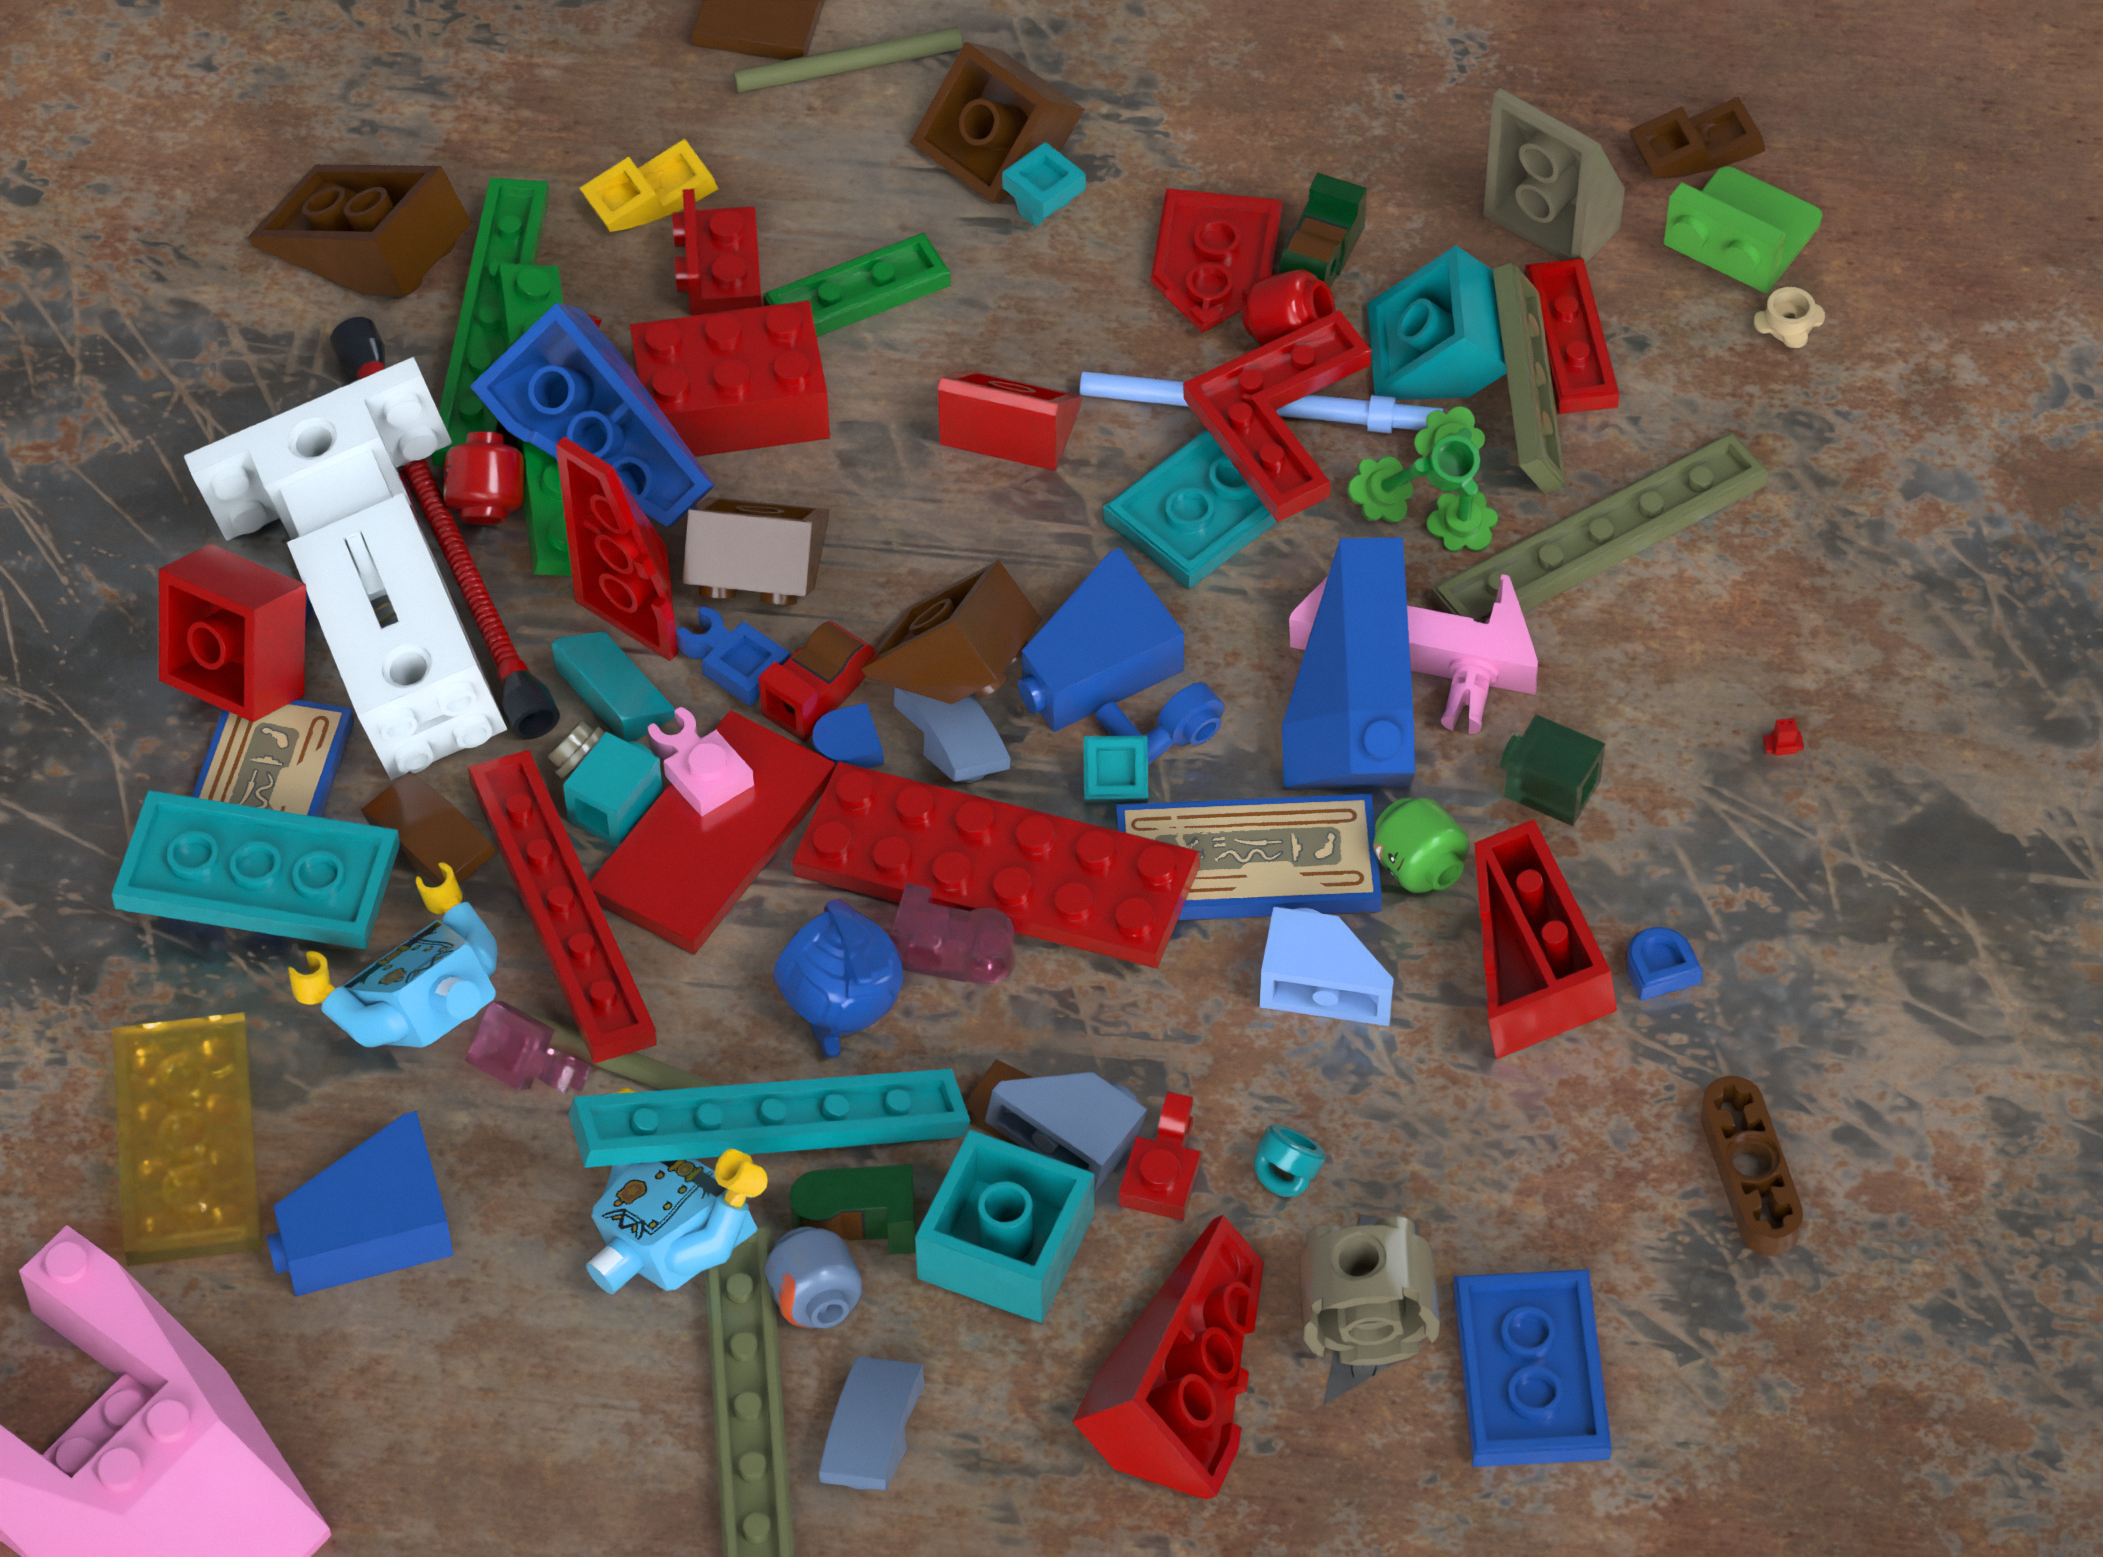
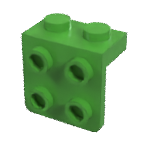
[1664,166,1822,294]

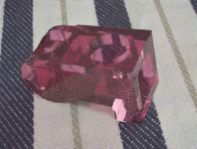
[890,883,1015,984]

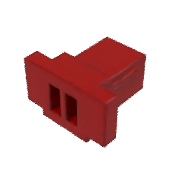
[1763,718,1804,756]

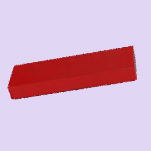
[1524,258,1619,414]

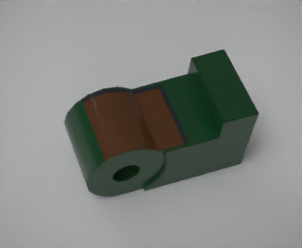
[1279,173,1367,288]
[789,1164,916,1255]

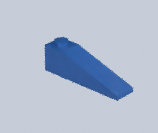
[470,302,715,527]
[1281,537,1415,790]

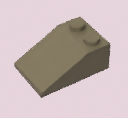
[1483,88,1625,264]

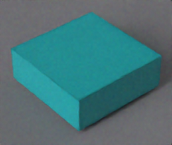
[1084,736,1148,803]

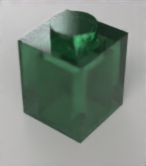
[1500,714,1605,826]

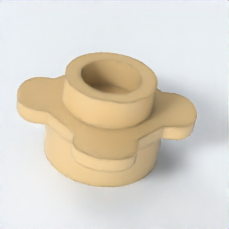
[1754,287,1825,348]

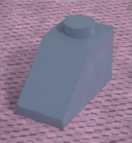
[985,1072,1147,1194]

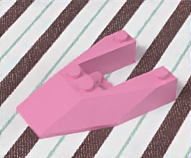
[0,1225,331,1557]

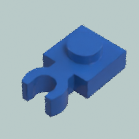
[676,606,791,706]

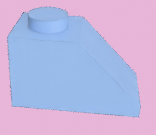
[1260,907,1394,1026]

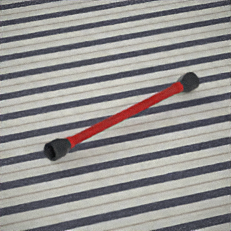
[330,317,560,740]

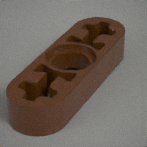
[1701,1076,1803,1256]

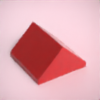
[938,370,1083,471]

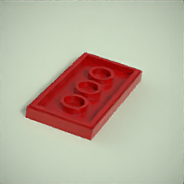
[589,710,836,955]

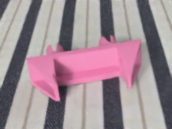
[1289,574,1538,735]

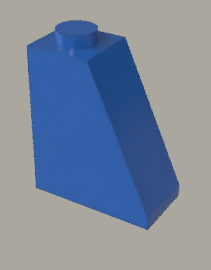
[1017,548,1184,732]
[266,1111,454,1297]

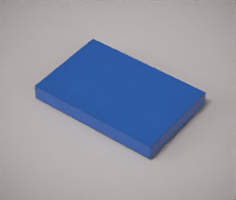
[1452,1269,1612,1467]

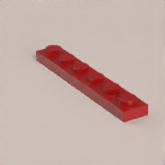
[468,750,657,1064]

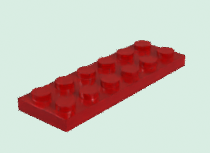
[792,762,1200,969]

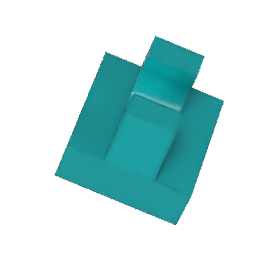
[1002,142,1086,227]

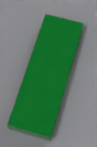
[763,232,951,337]

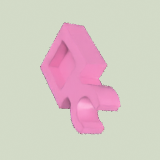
[648,707,754,817]

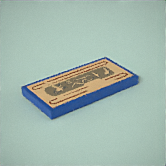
[192,700,354,817]
[1116,794,1382,920]

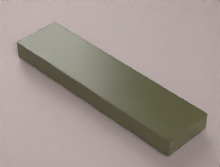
[1493,262,1566,495]

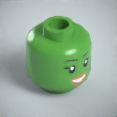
[1373,798,1469,893]

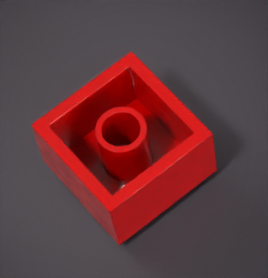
[159,544,306,722]

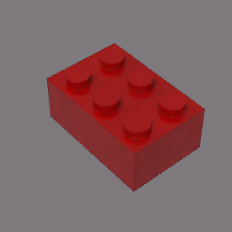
[630,300,830,457]

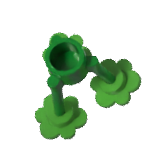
[1347,406,1498,553]

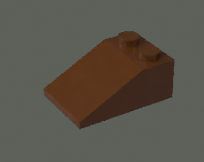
[248,164,472,298]

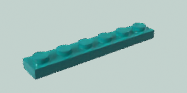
[568,1069,970,1168]

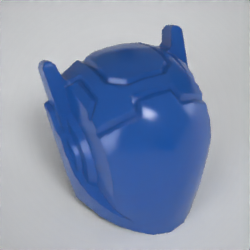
[773,899,904,1058]

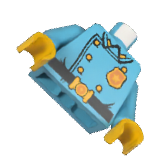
[288,862,498,1048]
[586,1088,768,1295]

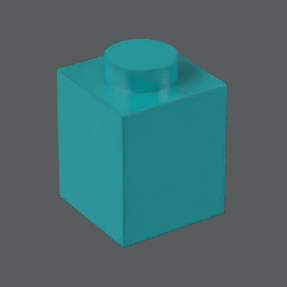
[563,731,663,847]

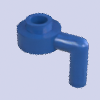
[1095,682,1224,765]

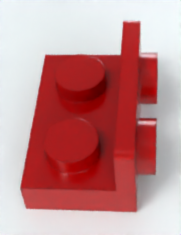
[672,189,762,316]

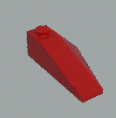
[556,437,678,661]
[1072,1215,1264,1500]

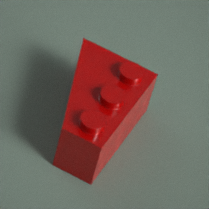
[1474,819,1617,1060]

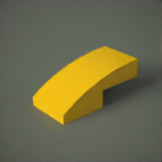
[580,139,718,232]

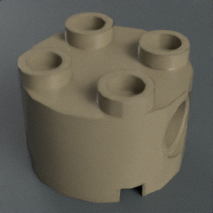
[1299,1216,1440,1366]

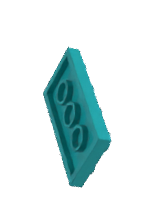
[111,790,400,950]

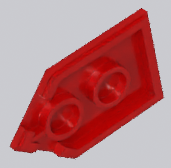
[1150,188,1283,333]

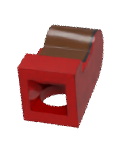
[758,620,874,743]

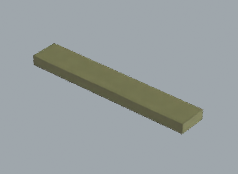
[1430,432,1769,623]
[705,1226,794,1557]

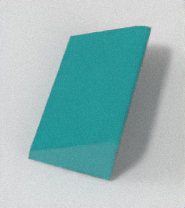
[551,631,675,742]

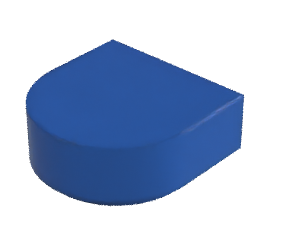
[813,703,884,768]
[1626,927,1703,1001]

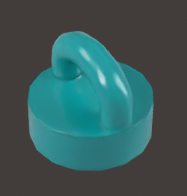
[1254,1124,1326,1197]

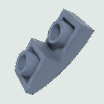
[894,687,1010,782]
[819,1356,925,1491]

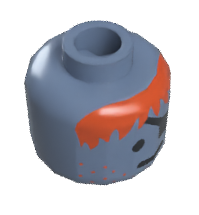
[764,1227,863,1329]

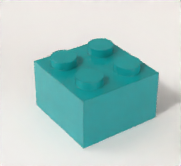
[915,1129,1094,1323]

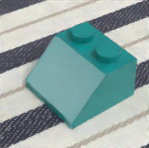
[1367,245,1507,400]

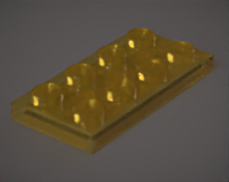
[112,1012,263,1266]

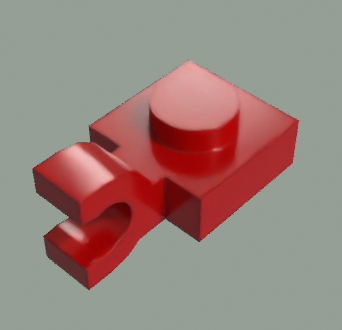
[1118,1091,1201,1221]

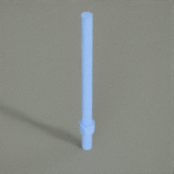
[1080,371,1443,434]

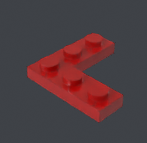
[1183,310,1371,522]

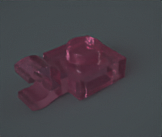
[465,1000,592,1093]

